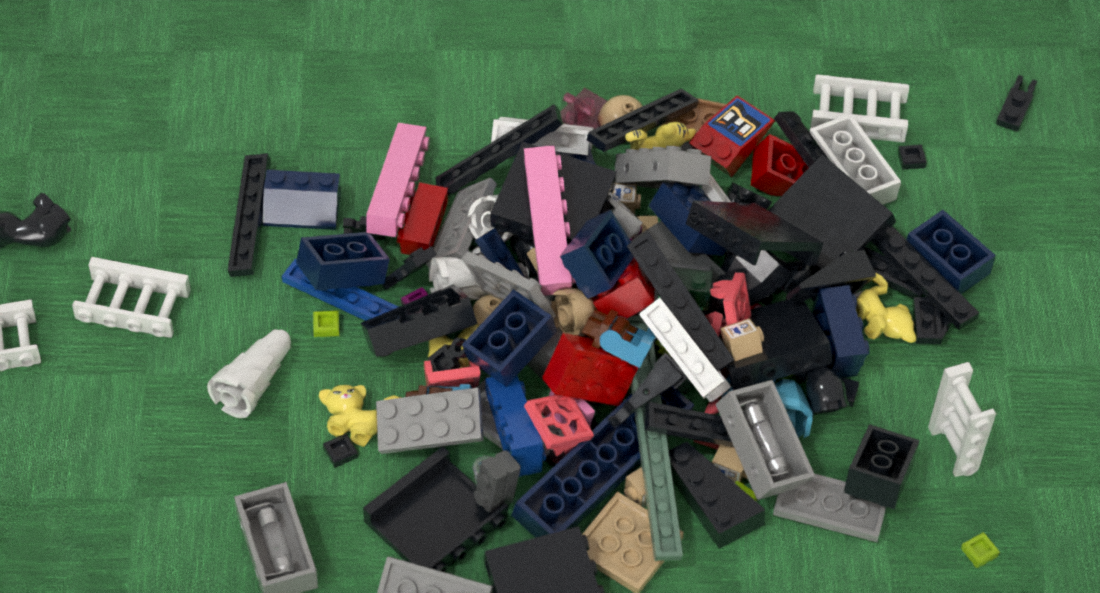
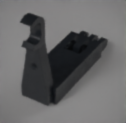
[607,353,695,428]

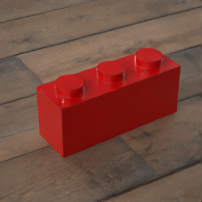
[397,182,448,255]

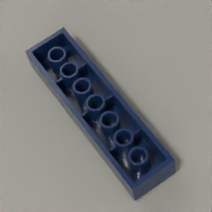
[511,386,694,538]

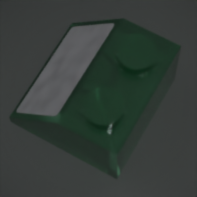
[657,262,713,311]

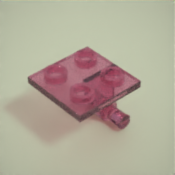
[560,88,607,129]

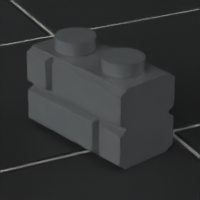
[474,450,520,513]

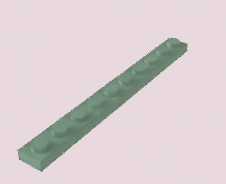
[627,316,683,561]

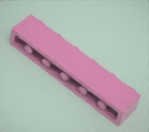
[366,123,430,237]
[524,146,576,296]

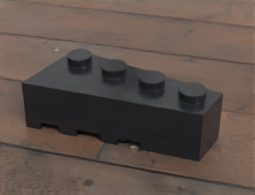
[360,284,478,357]
[669,441,765,549]

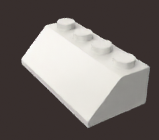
[809,113,901,205]

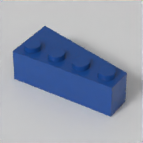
[485,376,546,477]

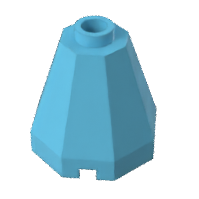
[774,379,813,438]

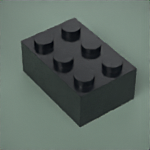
[843,424,920,510]

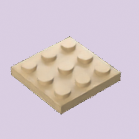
[582,492,684,593]

